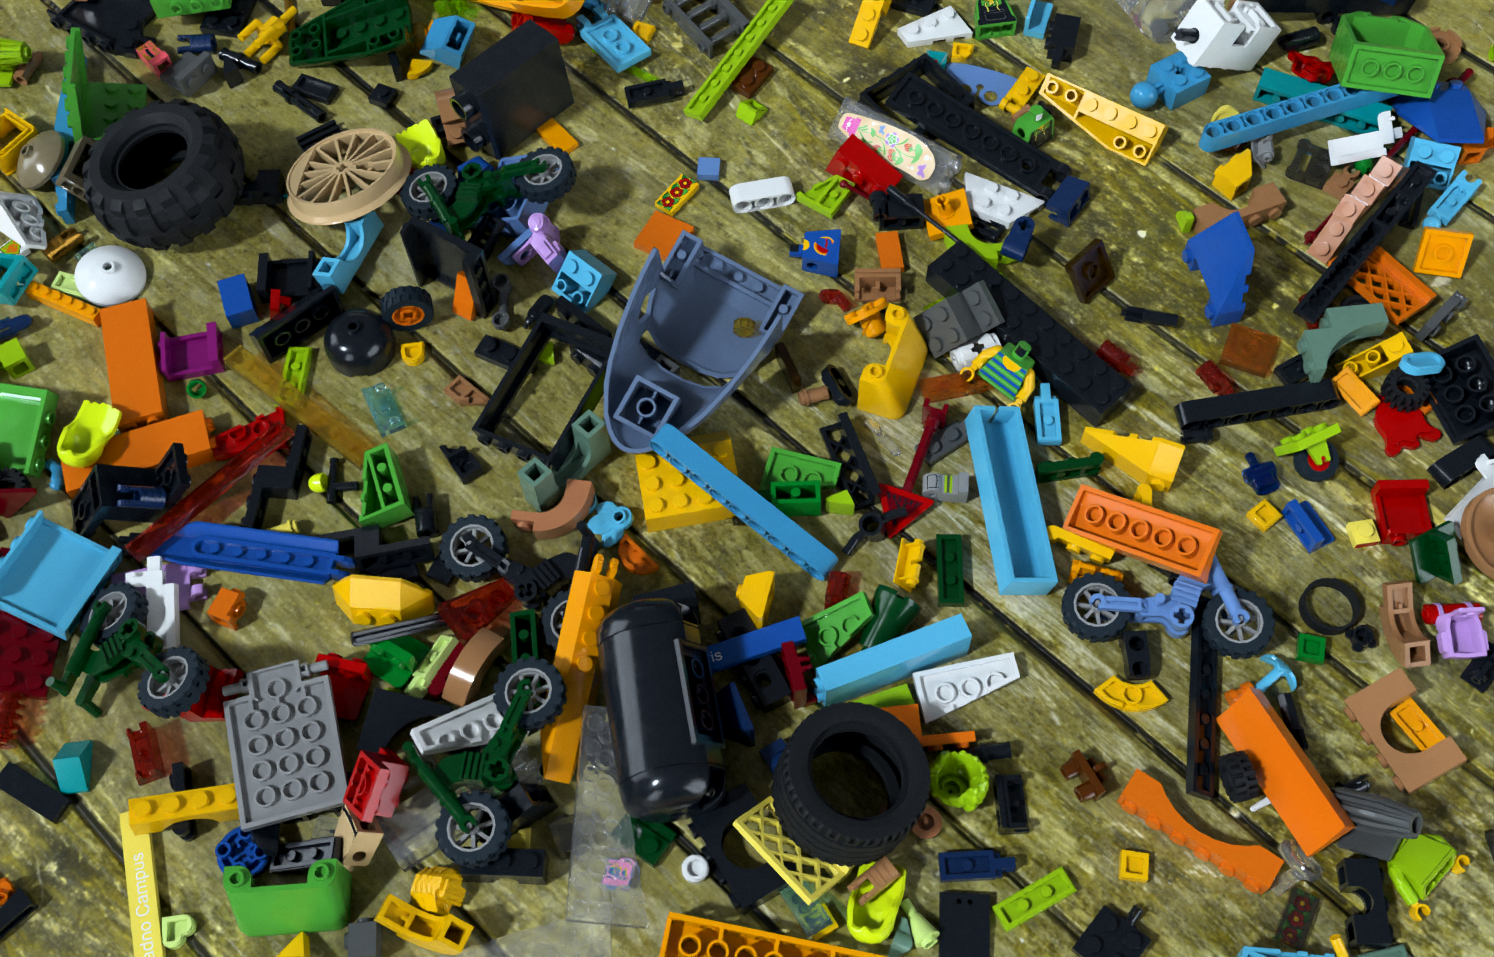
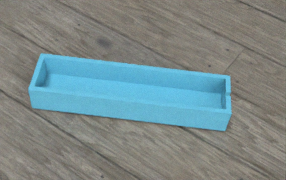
[965,405,1058,595]

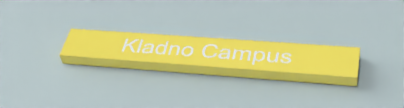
[119,811,166,957]

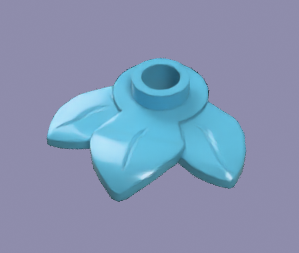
[587,501,633,548]

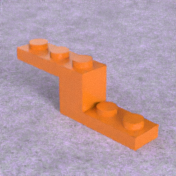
[880,704,976,751]

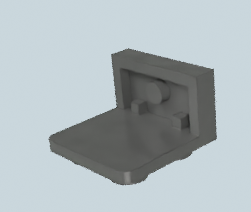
[160,51,218,98]

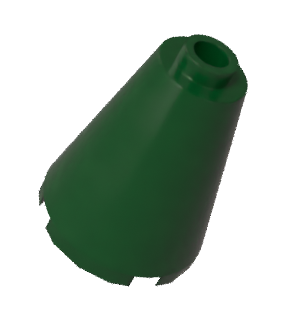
[859,584,922,651]

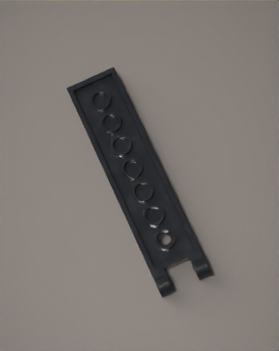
[885,71,1073,207]

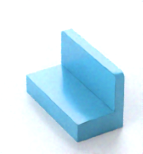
[1023,0,1053,39]

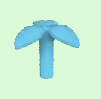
[1254,654,1297,692]

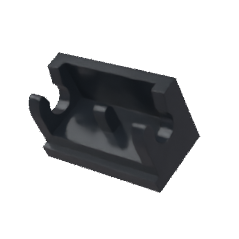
[993,774,1029,835]

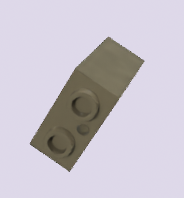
[55,136,95,203]

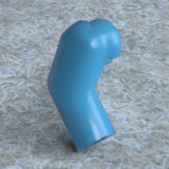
[45,459,65,491]

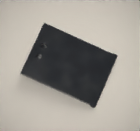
[939,892,990,957]

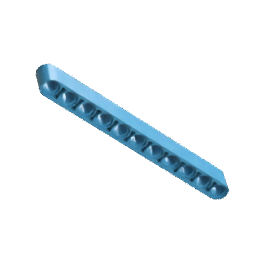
[1199,84,1400,152]

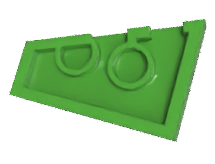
[758,447,842,491]
[801,591,875,671]

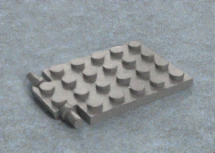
[222,659,349,832]

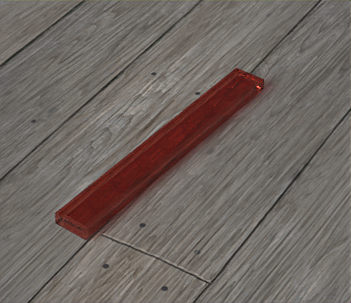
[124,421,295,563]

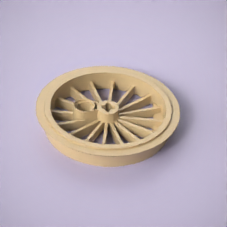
[286,128,412,225]

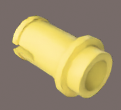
[266,519,300,534]

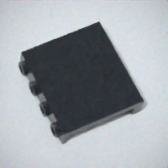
[46,0,156,56]
[400,215,498,319]

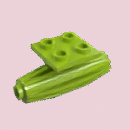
[0,37,32,87]

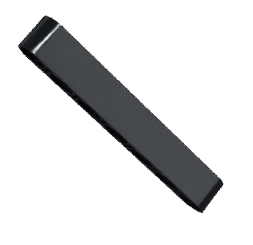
[1174,379,1341,430]

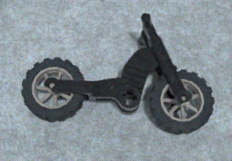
[439,514,601,652]

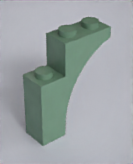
[1297,303,1389,383]

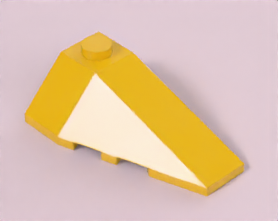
[1080,427,1185,493]

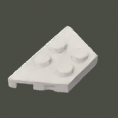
[963,172,1045,229]

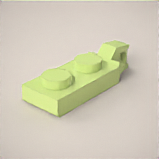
[404,635,459,699]

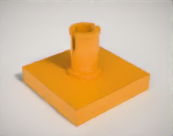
[923,188,974,241]
[1412,226,1474,278]

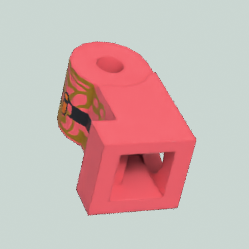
[136,40,173,79]

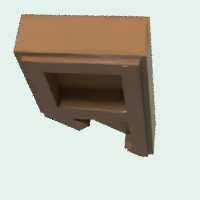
[443,375,490,407]

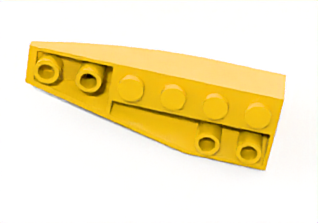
[1039,73,1170,166]

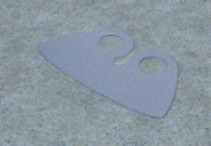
[946,63,1017,106]

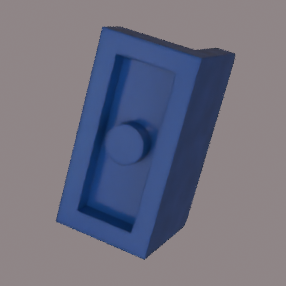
[1281,499,1335,554]

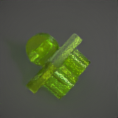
[433,0,468,18]

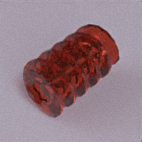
[0,691,28,749]

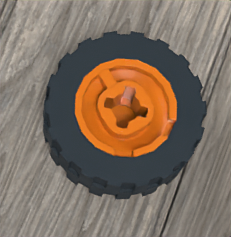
[380,285,434,331]

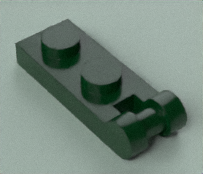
[1034,452,1104,484]

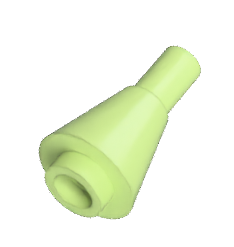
[900,898,940,950]

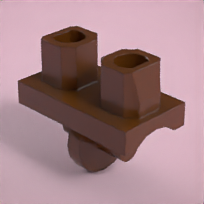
[1060,749,1108,803]

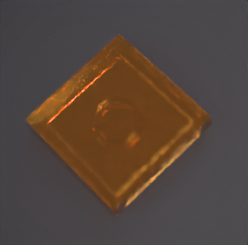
[1218,323,1278,378]

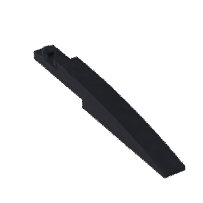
[1293,160,1438,325]

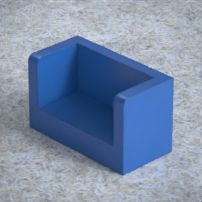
[217,273,260,329]

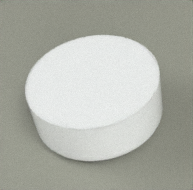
[682,855,709,884]

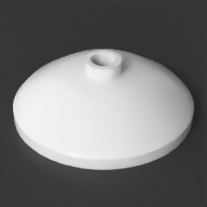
[74,245,147,307]

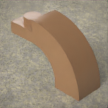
[434,87,466,148]
[1379,580,1431,668]

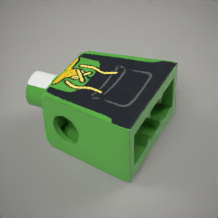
[974,0,1017,40]
[1012,105,1054,148]

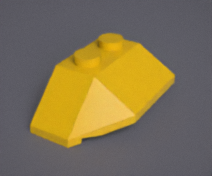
[332,574,435,626]

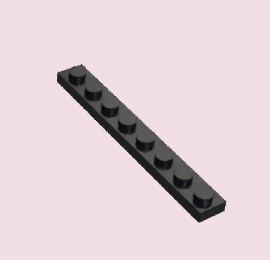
[1186,595,1219,801]

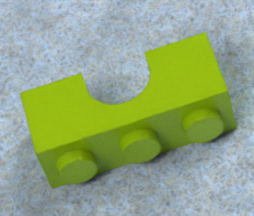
[0,338,36,380]

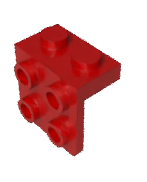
[315,653,374,722]

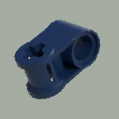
[1000,216,1035,262]

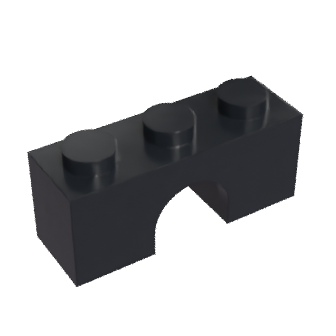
[232,169,286,206]
[460,846,549,885]
[1336,858,1394,949]

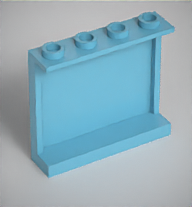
[0,510,123,641]

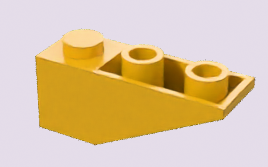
[1334,332,1414,381]

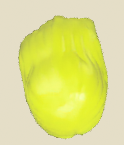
[395,119,446,171]
[57,400,122,468]
[847,861,906,944]

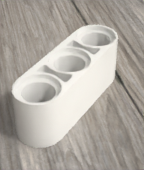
[729,176,796,214]

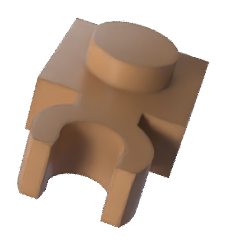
[1322,164,1360,201]

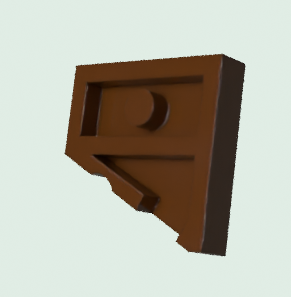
[732,56,773,99]

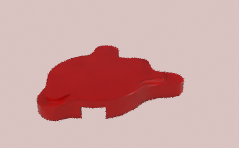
[1287,51,1335,83]
[1373,395,1441,457]

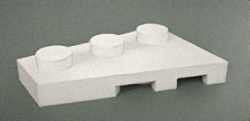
[897,5,973,48]

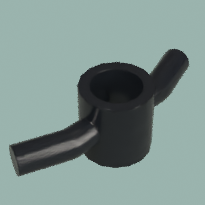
[841,506,908,556]

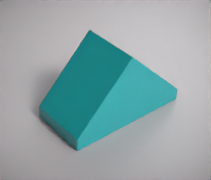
[52,740,93,795]

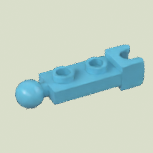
[1422,170,1482,229]

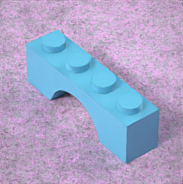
[312,210,384,294]

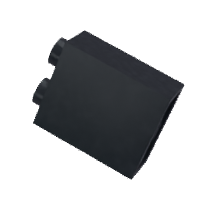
[449,19,574,160]

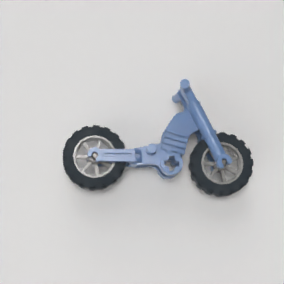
[1061,555,1275,660]

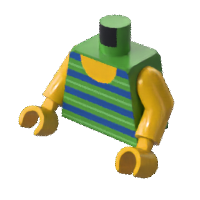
[960,341,1035,413]

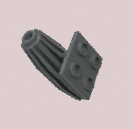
[1328,786,1424,862]

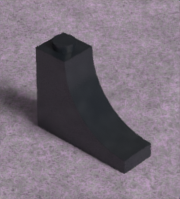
[357,687,454,753]

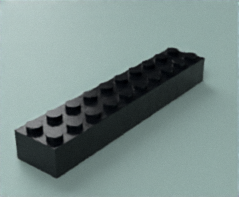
[925,240,1133,428]

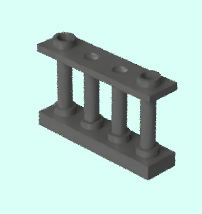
[662,0,750,59]

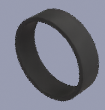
[1299,578,1360,636]

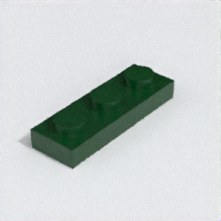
[935,534,964,607]

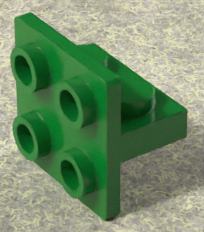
[363,635,430,690]

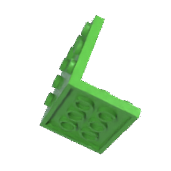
[62,27,147,143]

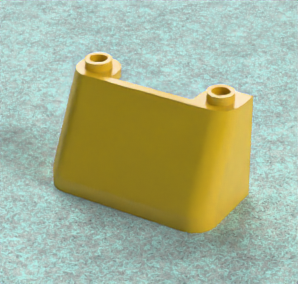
[857,303,928,420]

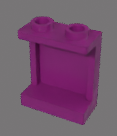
[157,322,225,382]

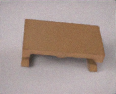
[854,268,901,302]

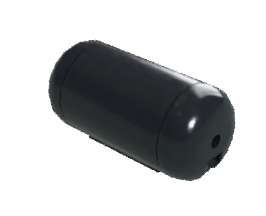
[596,598,727,823]

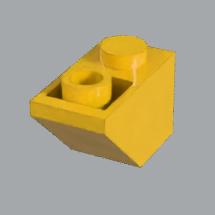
[1212,148,1252,201]

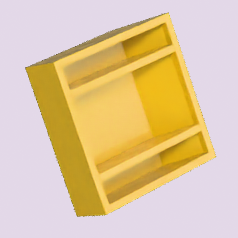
[635,431,738,533]

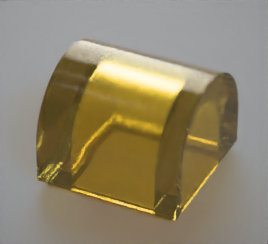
[409,22,428,50]

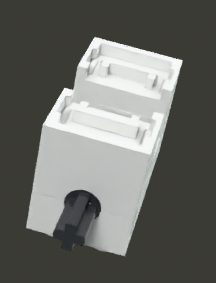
[1171,0,1282,71]

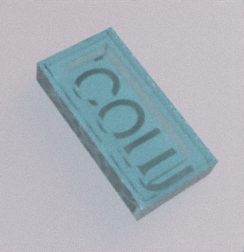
[780,881,832,938]

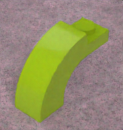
[944,224,1017,270]

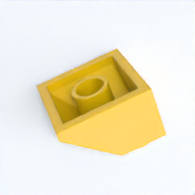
[736,571,775,630]

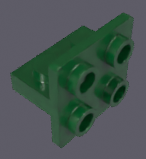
[1409,520,1463,585]

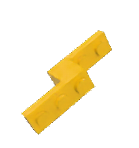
[848,0,892,50]

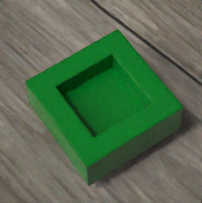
[1295,633,1326,665]

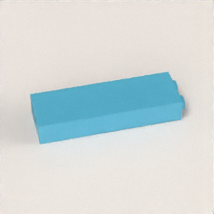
[813,613,972,706]

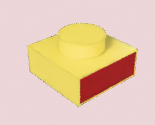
[1345,519,1380,549]

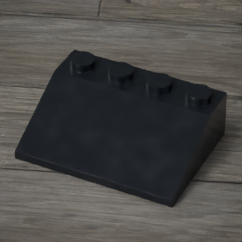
[1423,334,1494,446]

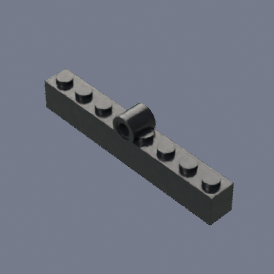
[1247,0,1416,25]

